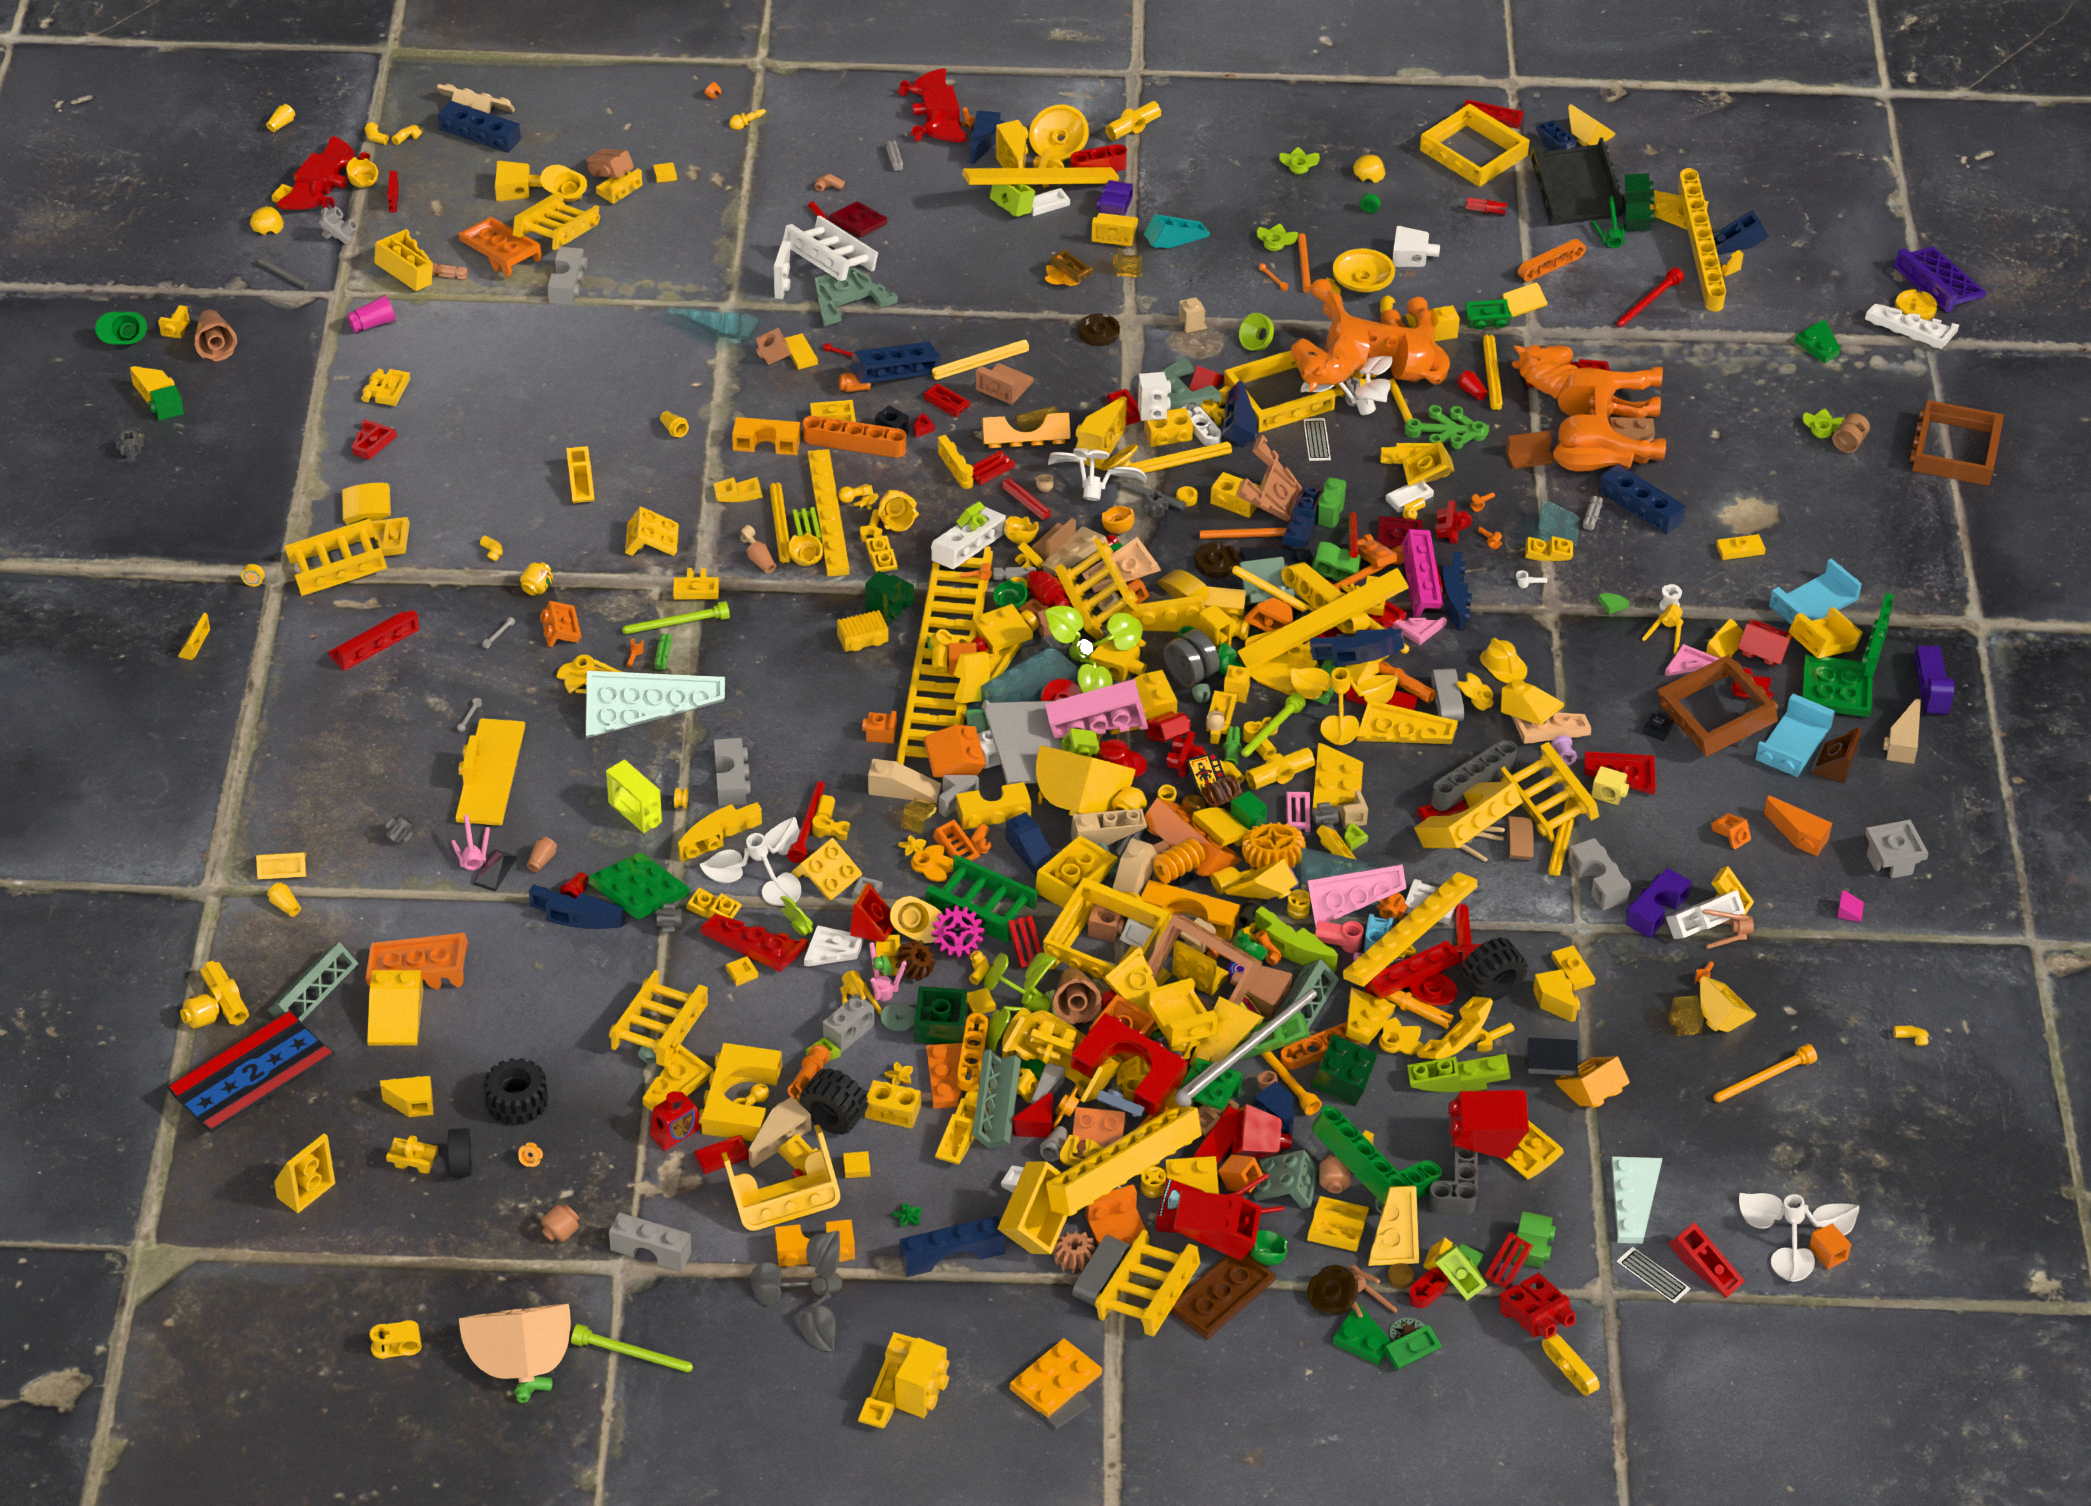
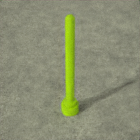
[622,601,730,634]
[1241,693,1306,757]
[571,1324,693,1372]

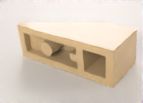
[1883,699,1921,764]
[868,759,941,803]
[1113,838,1158,918]
[749,1097,811,1168]

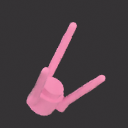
[451,814,490,870]
[869,942,907,1001]

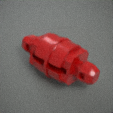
[1026,570,1070,608]

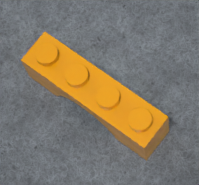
[981,413,1071,448]
[1141,880,1240,941]

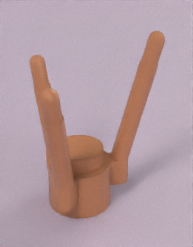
[1702,909,1754,949]
[1347,1265,1398,1318]

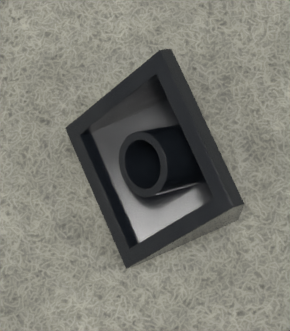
[1524,1038,1578,1076]

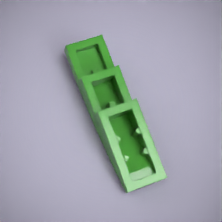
[1232,1012,1310,1061]

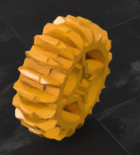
[1242,822,1306,868]

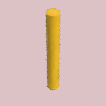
[1389,379,1413,423]

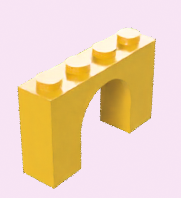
[1414,782,1523,848]
[699,1043,782,1142]

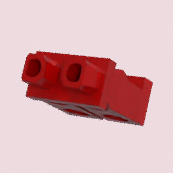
[1499,1272,1576,1339]

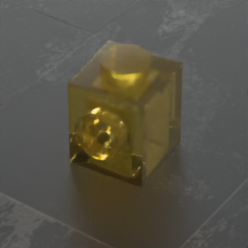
[1669,995,1704,1036]

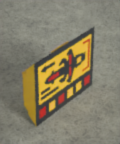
[1186,752,1225,798]

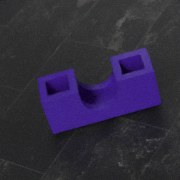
[1626,868,1691,938]

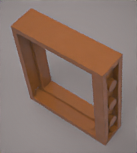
[1910,400,2004,486]
[1657,655,1778,757]

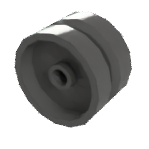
[1163,629,1220,688]

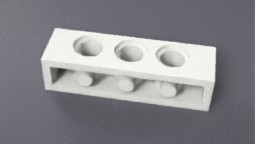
[931,507,1006,569]

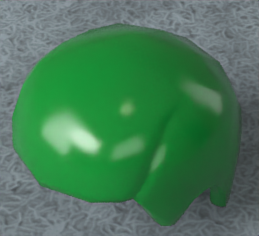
[993,579,1027,611]
[1215,642,1243,676]
[1232,929,1268,961]
[1250,1230,1288,1266]

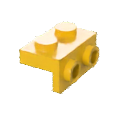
[596,168,643,204]

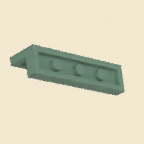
[267,942,359,1022]
[1271,959,1339,1044]
[972,1049,1021,1150]

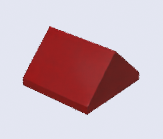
[850,882,894,942]

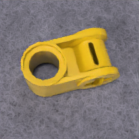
[370,1320,422,1359]

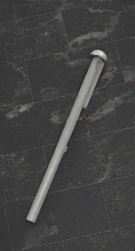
[1175,989,1317,1107]

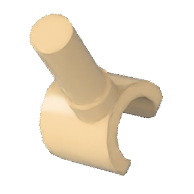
[740,525,757,544]

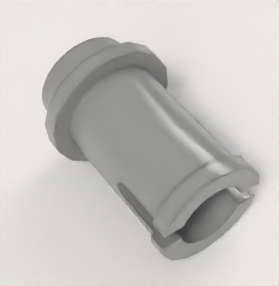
[1344,378,1360,406]

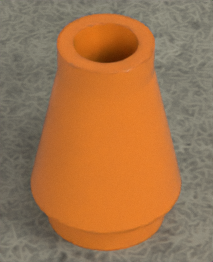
[839,372,871,393]

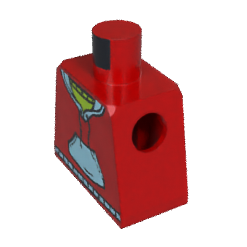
[1156,1178,1204,1233]

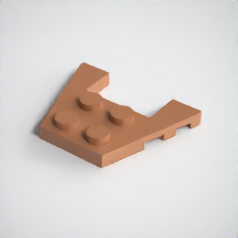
[1236,435,1302,522]

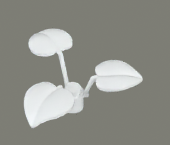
[1301,356,1392,415]
[1048,448,1147,501]
[700,817,801,906]
[1739,1193,1859,1282]

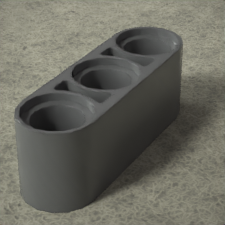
[1072,1234,1131,1306]

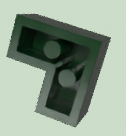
[1624,173,1655,231]
[865,571,915,626]

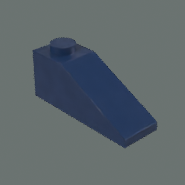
[970,111,1004,164]
[1713,210,1769,255]
[1222,380,1257,447]
[1006,812,1054,877]

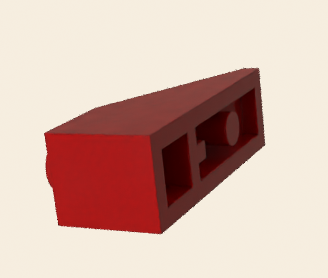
[1667,1222,1745,1298]

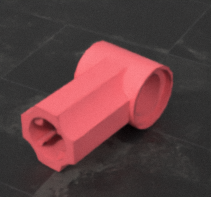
[1315,921,1363,953]

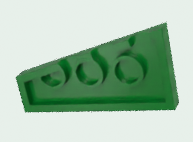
[1862,593,1894,677]

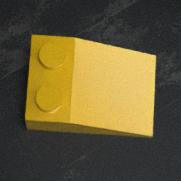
[996,120,1028,168]
[1076,397,1127,469]
[1109,670,1177,735]
[1035,835,1118,909]
[368,970,424,1045]
[274,1133,335,1214]

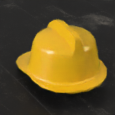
[540,165,587,203]
[1480,638,1527,684]
[890,896,946,943]

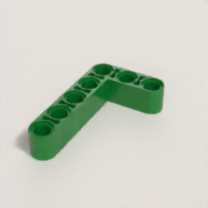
[1312,1105,1442,1205]

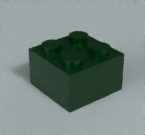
[914,986,968,1044]
[1310,1034,1378,1106]

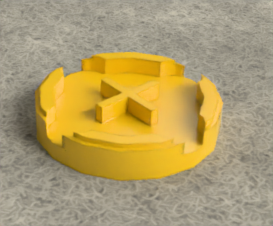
[1895,289,1937,321]

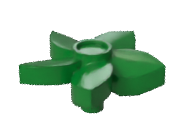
[892,1203,922,1228]

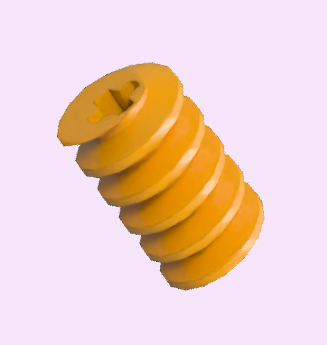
[1153,838,1205,884]

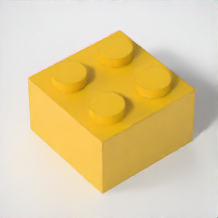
[895,1338,949,1419]

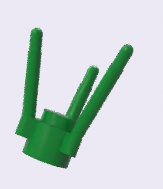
[1591,196,1625,248]

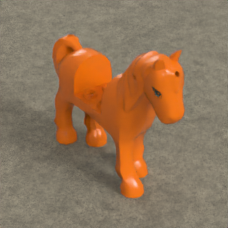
[1291,279,1450,392]
[1512,345,1666,472]

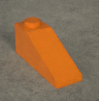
[1764,795,1832,856]

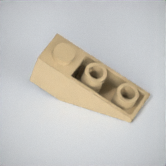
[1071,809,1147,845]

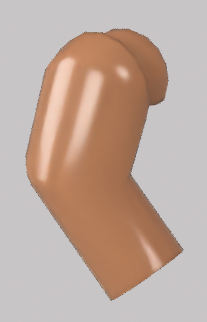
[814,174,846,192]

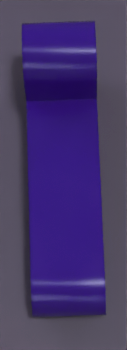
[1914,645,1954,714]

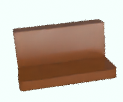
[1506,431,1554,469]

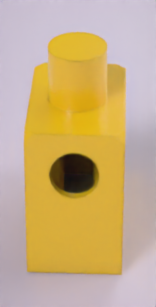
[495,161,542,201]
[1090,634,1147,682]

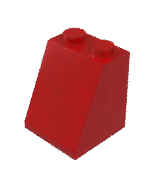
[1448,1090,1529,1160]

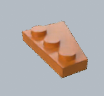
[926,1042,975,1109]

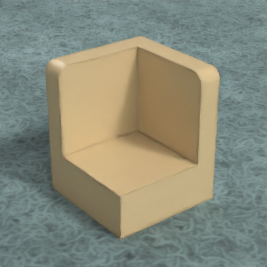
[1337,790,1368,829]

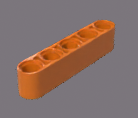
[803,416,906,458]

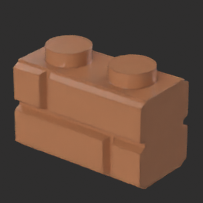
[586,149,634,178]

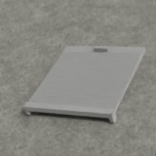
[982,698,1063,784]

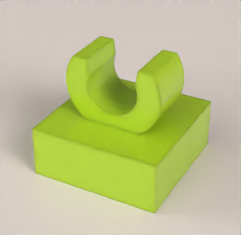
[956,501,987,531]

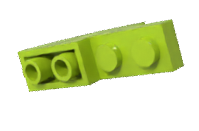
[1254,906,1338,972]
[1407,1054,1511,1092]

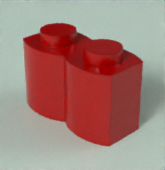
[1145,711,1191,742]

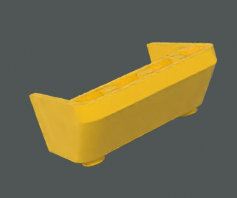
[1002,1010,1123,1103]
[722,1124,840,1231]

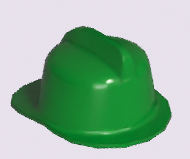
[95,312,147,345]

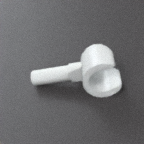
[1516,571,1547,588]

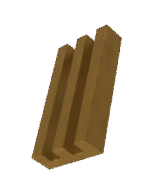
[1049,249,1093,283]

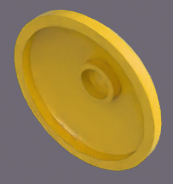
[1029,105,1089,161]
[1333,249,1395,293]

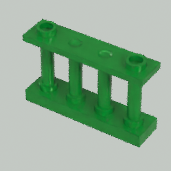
[926,854,1037,943]

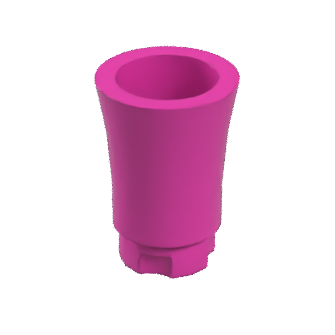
[347,294,396,333]

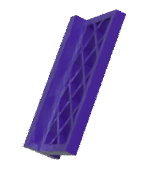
[1893,246,1986,313]

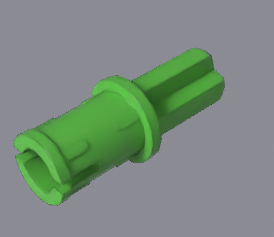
[1223,726,1242,766]

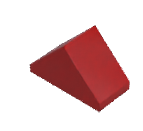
[1189,366,1224,392]
[1012,1092,1053,1138]

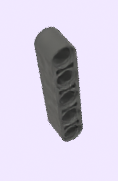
[1431,740,1518,811]

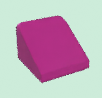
[1837,890,1864,922]

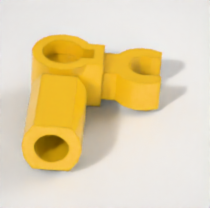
[1199,385,1231,426]
[930,629,967,674]
[1242,717,1279,760]
[812,795,850,841]

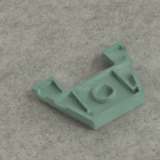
[814,267,898,327]
[1136,357,1221,410]

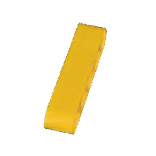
[1281,562,1370,634]

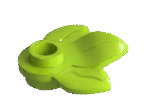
[1279,147,1320,174]
[1257,224,1298,251]
[1803,409,1844,438]
[780,896,813,937]

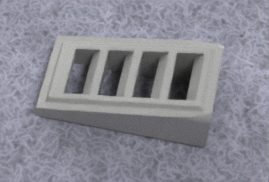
[1031,1063,1065,1105]

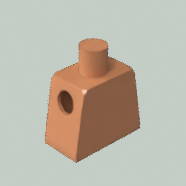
[1230,966,1292,1020]

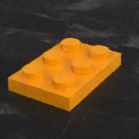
[1010,1338,1102,1417]

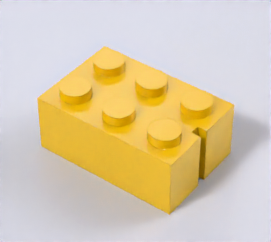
[997,1161,1068,1254]

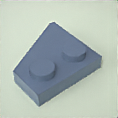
[1097,1089,1144,1117]

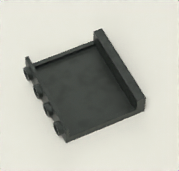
[1529,137,1625,226]

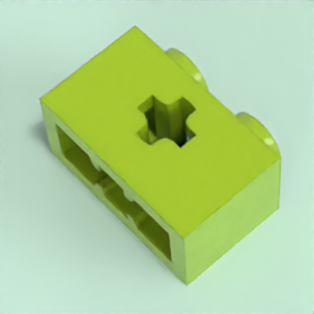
[990,184,1035,217]

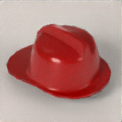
[1092,739,1147,778]

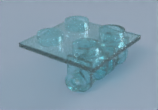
[1537,498,1580,547]

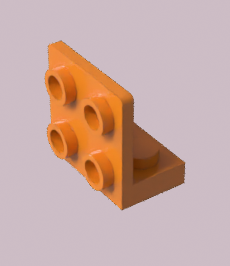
[1072,1107,1126,1159]
[1085,1184,1149,1246]

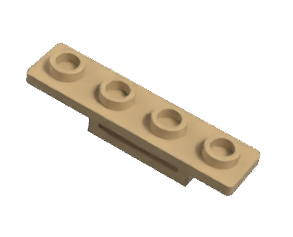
[437,84,515,113]

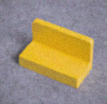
[256,852,307,879]

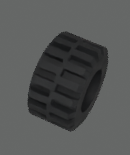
[1461,937,1528,1001]
[483,1058,548,1125]
[799,1068,868,1135]

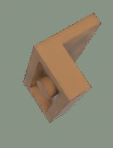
[1032,518,1076,560]

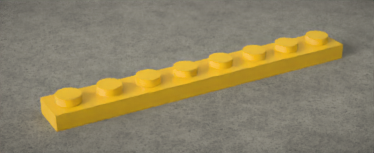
[808,449,849,577]
[1343,872,1477,987]

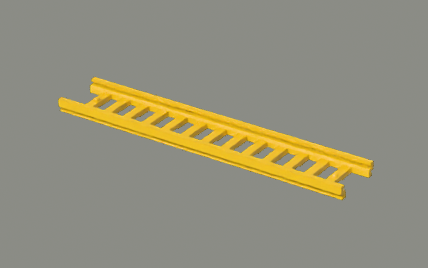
[896,546,993,765]

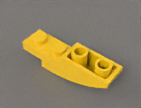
[678,802,762,862]

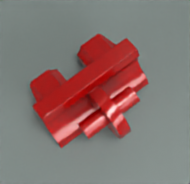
[1435,500,1472,544]
[1167,732,1207,778]

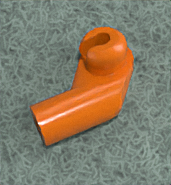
[970,824,991,854]
[1255,930,1282,966]

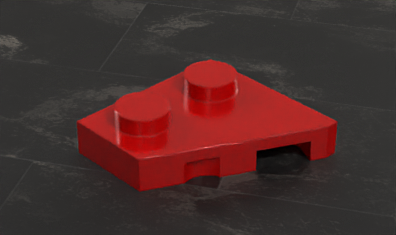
[351,419,397,460]

